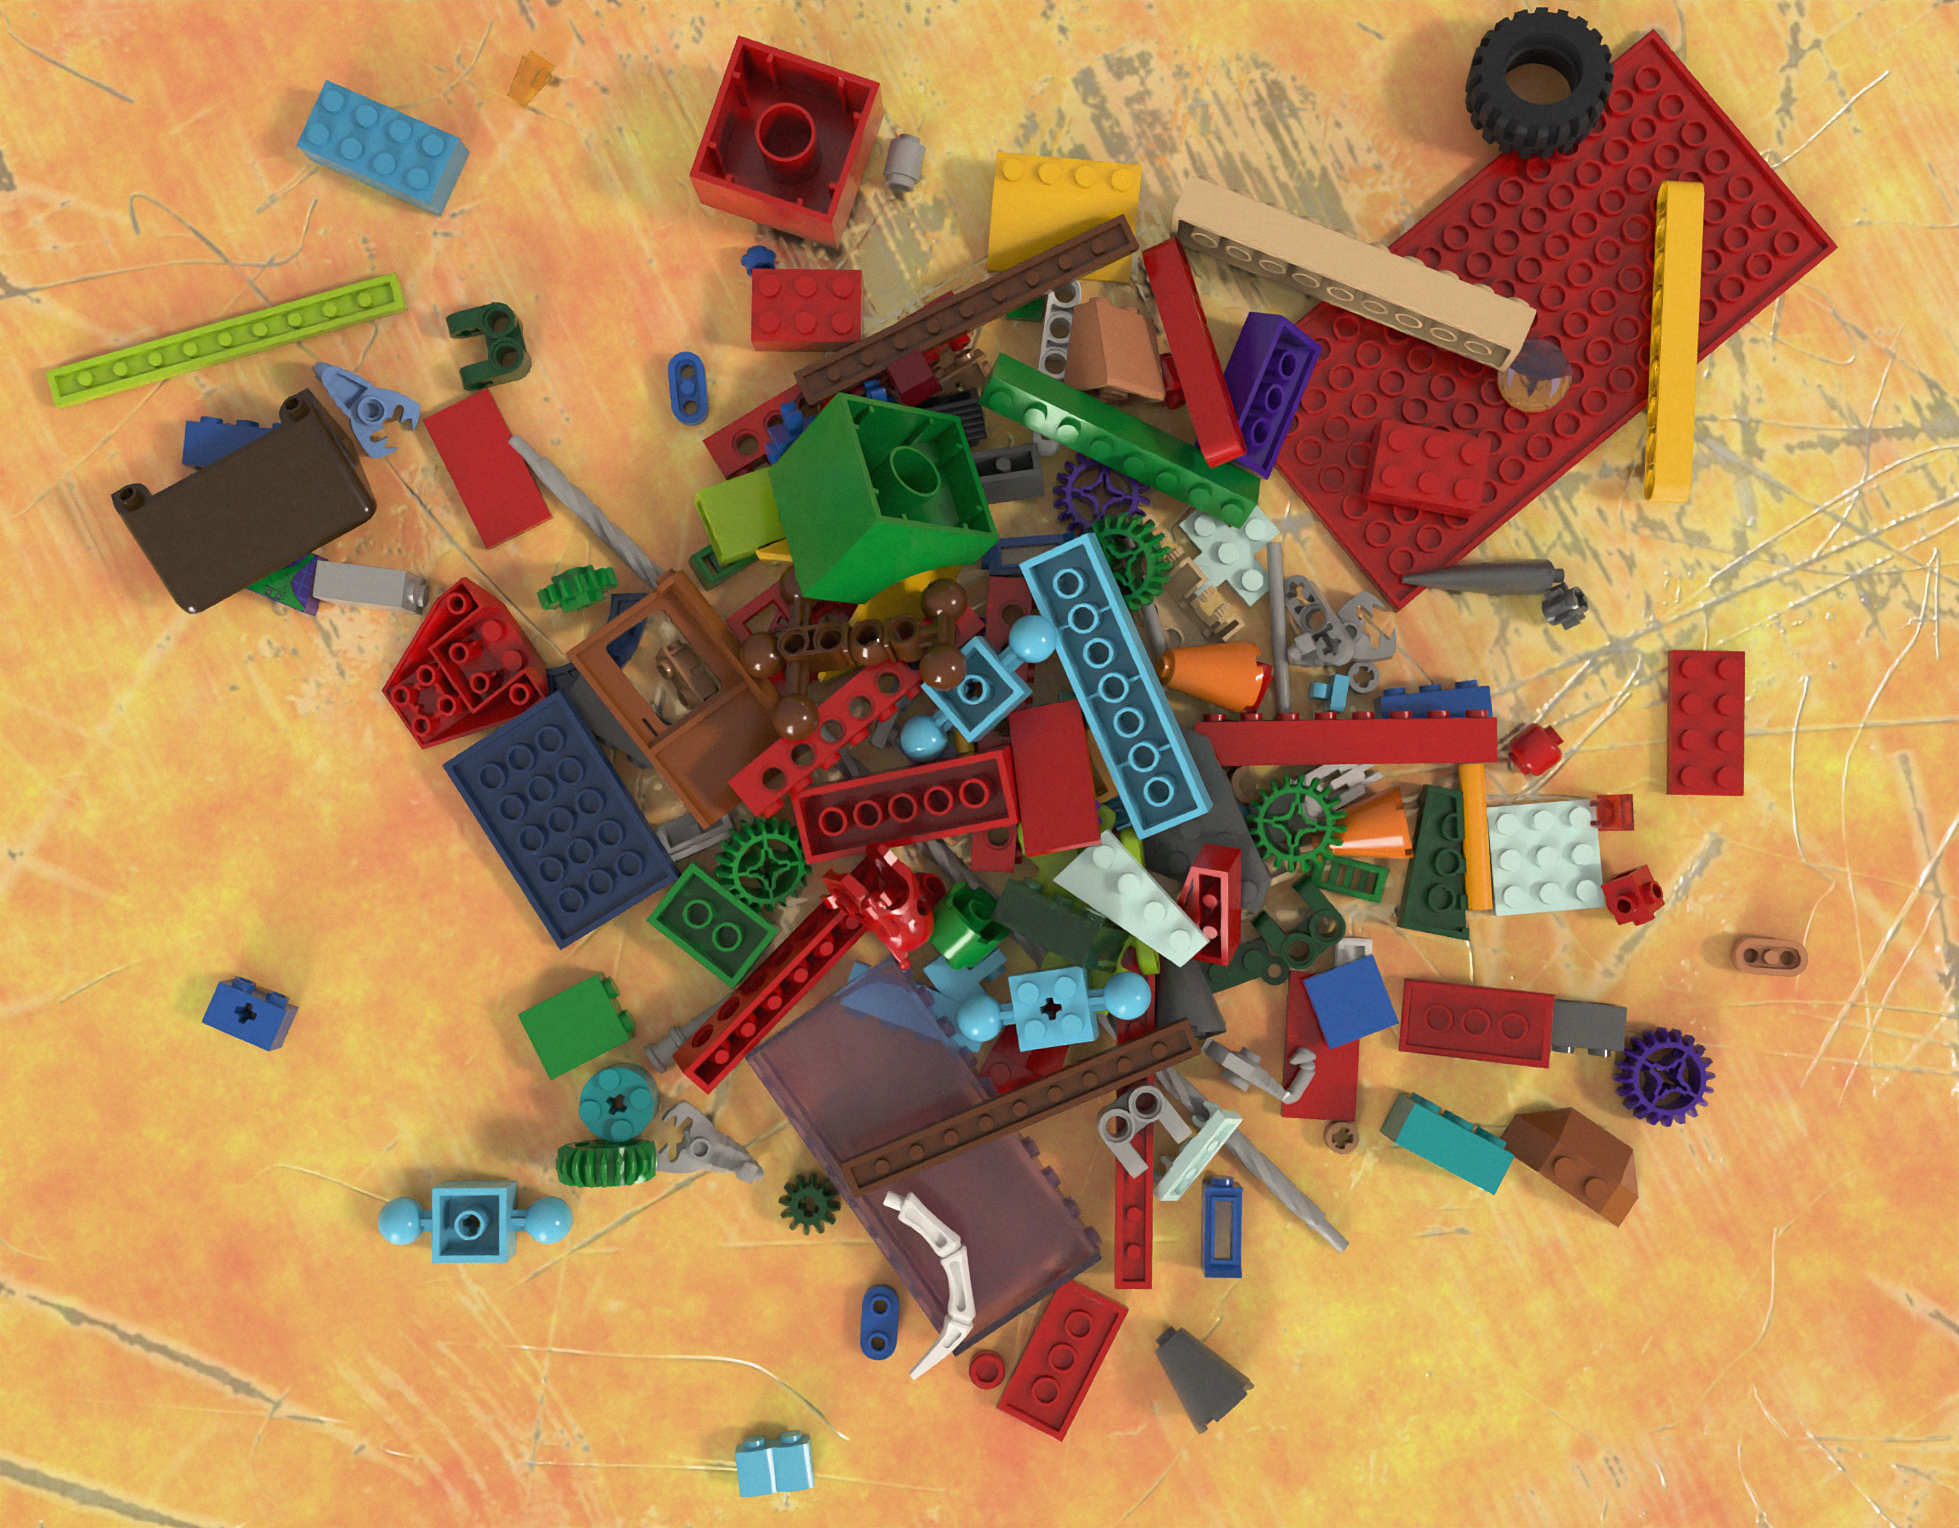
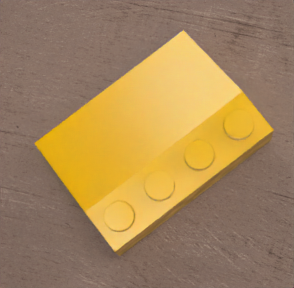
[987,152,1142,285]

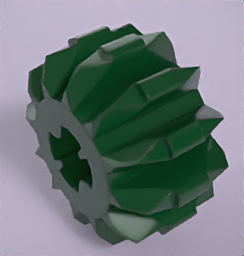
[779,1171,841,1236]

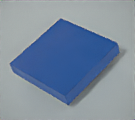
[1302,954,1399,1049]

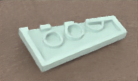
[1053,829,1210,967]

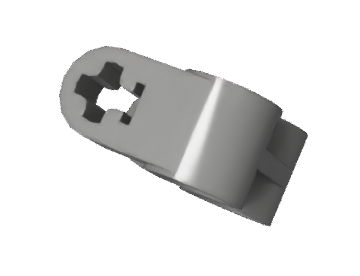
[1096,1081,1193,1179]

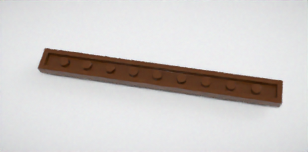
[793,214,1140,409]
[840,1016,1202,1199]

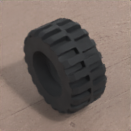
[1465,7,1614,159]

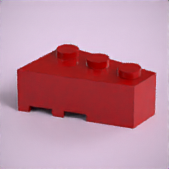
[1158,843,1241,966]

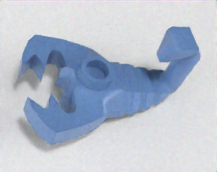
[312,361,420,458]

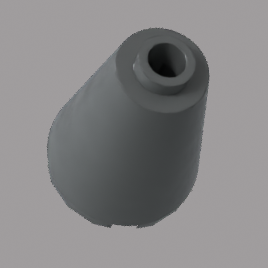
[1154,953,1227,1040]
[1155,1326,1254,1434]

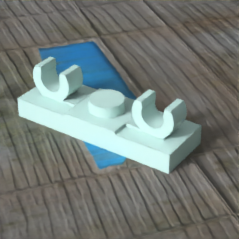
[1153,1101,1243,1201]

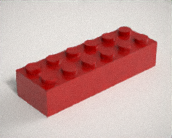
[790,744,1021,865]

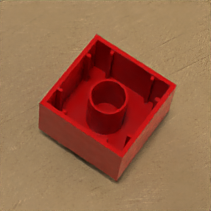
[689,35,884,250]

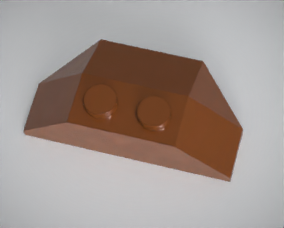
[1500,1107,1639,1228]

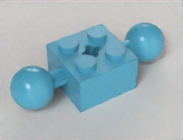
[900,615,1057,762]
[957,962,1151,1052]
[378,1180,573,1263]

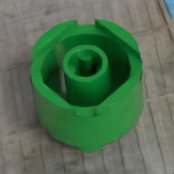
[928,881,1009,970]

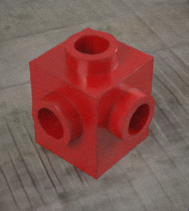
[1600,864,1665,926]

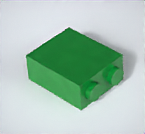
[518,972,636,1080]

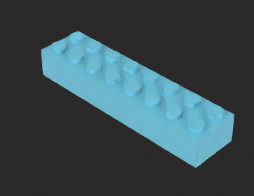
[1019,533,1213,840]

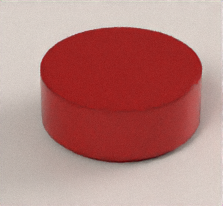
[969,1350,1005,1390]

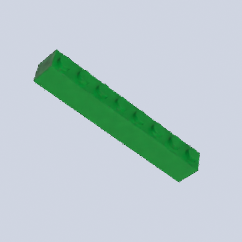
[978,352,1261,529]

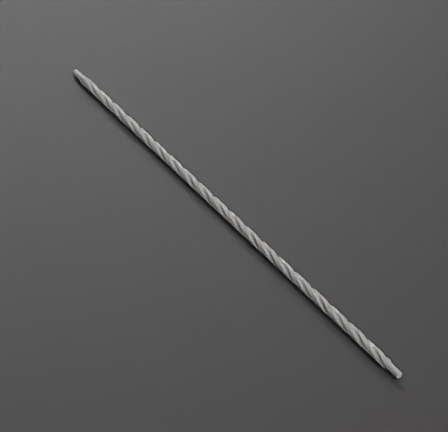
[508,434,1349,1253]

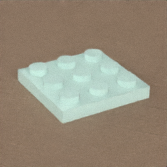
[1487,799,1605,916]

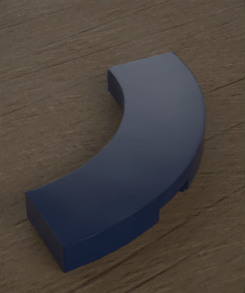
[546,592,649,696]

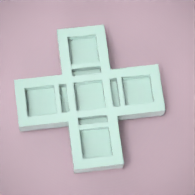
[1178,505,1280,608]

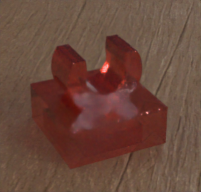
[1590,794,1634,831]

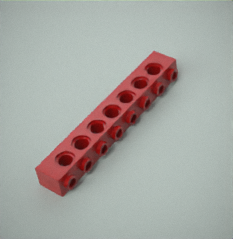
[702,290,974,480]
[970,576,1038,873]
[727,605,986,819]
[672,856,905,1095]

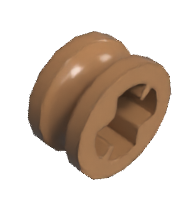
[1323,1121,1359,1155]

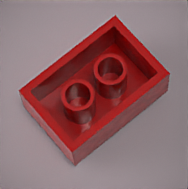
[751,269,864,352]
[1362,419,1492,518]

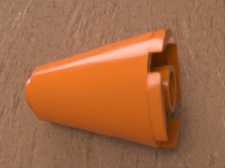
[1155,640,1263,713]
[1310,786,1414,859]

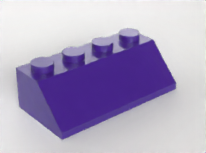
[1194,311,1322,480]

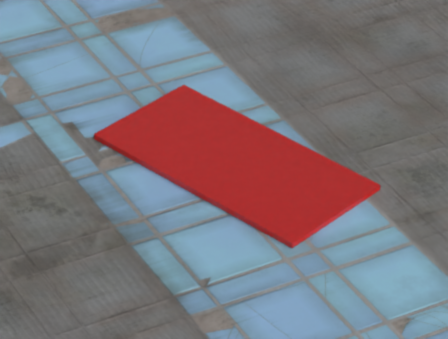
[1274,29,1838,613]

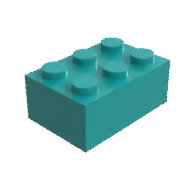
[1380,1092,1515,1195]

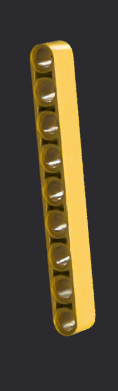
[1644,180,1704,503]

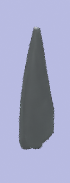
[1402,559,1564,595]

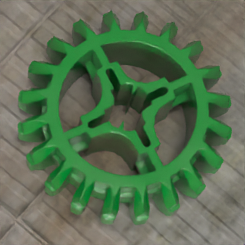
[1082,512,1173,611]
[1246,773,1348,873]
[714,815,813,913]
[556,1138,658,1188]

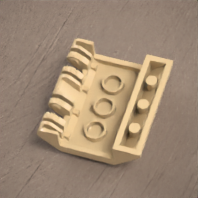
[1114,512,1246,693]

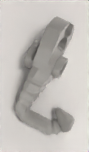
[1288,591,1396,668]
[1200,1037,1316,1105]
[652,1099,764,1184]

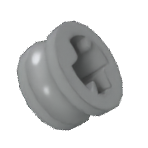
[1345,662,1380,694]

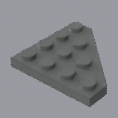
[1142,724,1273,914]

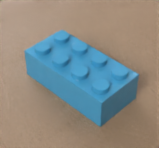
[296,80,470,217]

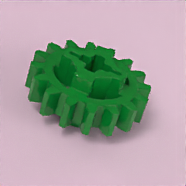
[537,564,619,614]

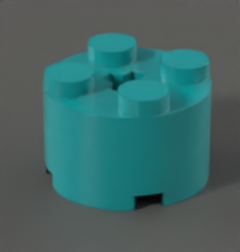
[579,1063,660,1142]

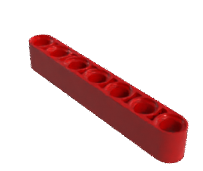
[1142,235,1247,468]

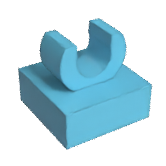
[1309,674,1350,714]

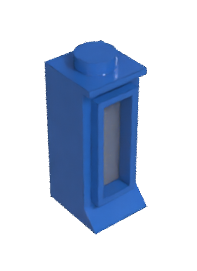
[981,531,1075,578]
[1201,1175,1243,1278]

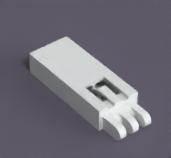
[1247,764,1383,843]

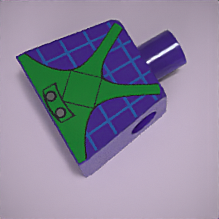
[246,552,329,616]

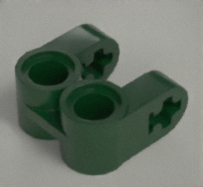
[446,302,532,391]
[1249,874,1346,970]

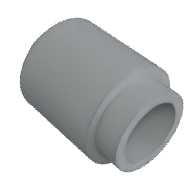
[883,134,926,192]

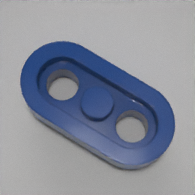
[668,352,709,426]
[860,1284,899,1360]

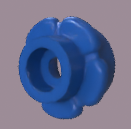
[741,245,776,277]

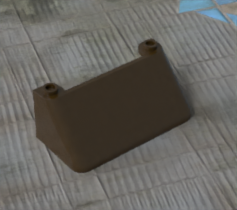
[111,388,377,614]

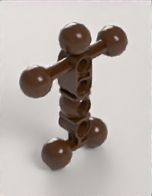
[739,565,968,741]

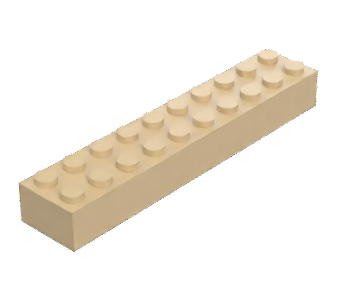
[1170,174,1537,372]

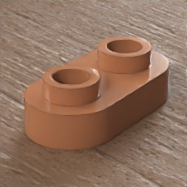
[1730,937,1808,977]

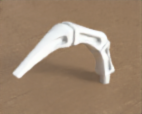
[883,1191,976,1380]

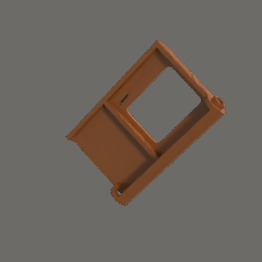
[565,568,811,830]

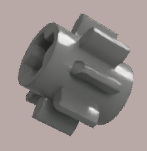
[1542,582,1589,630]

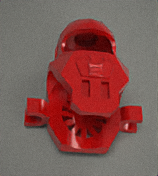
[819,842,935,970]

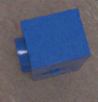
[202,976,299,1051]

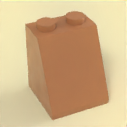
[1064,297,1165,408]

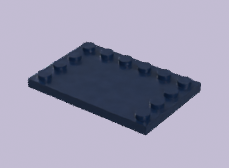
[442,688,682,950]

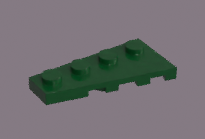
[1396,784,1469,941]

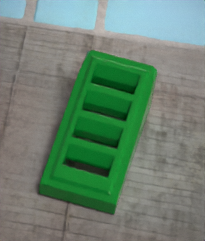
[688,544,759,592]
[1310,853,1390,904]

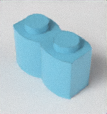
[735,1430,815,1497]

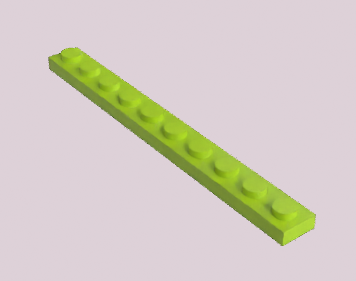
[45,272,408,409]

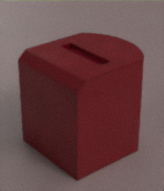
[885,348,943,407]

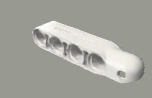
[1032,280,1081,457]

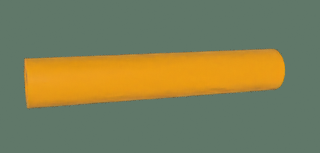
[1458,764,1493,910]

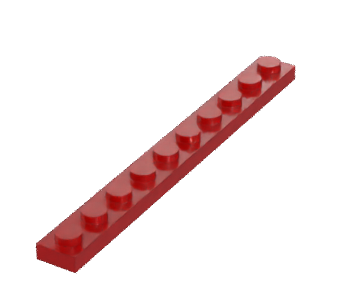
[1114,925,1155,1289]

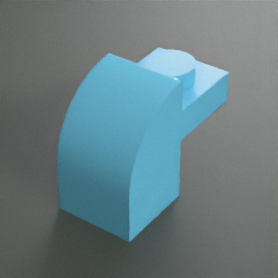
[922,947,1008,1002]

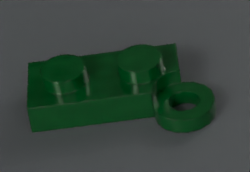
[1198,937,1290,994]

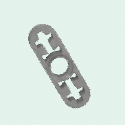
[1283,575,1355,666]

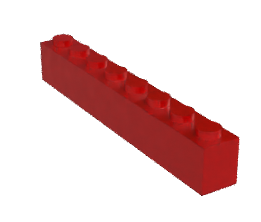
[1195,709,1497,766]

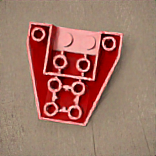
[381,577,549,750]

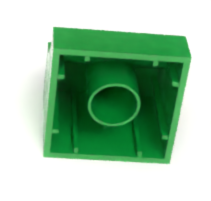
[768,392,999,605]

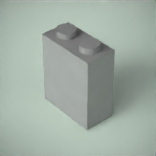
[313,560,429,615]

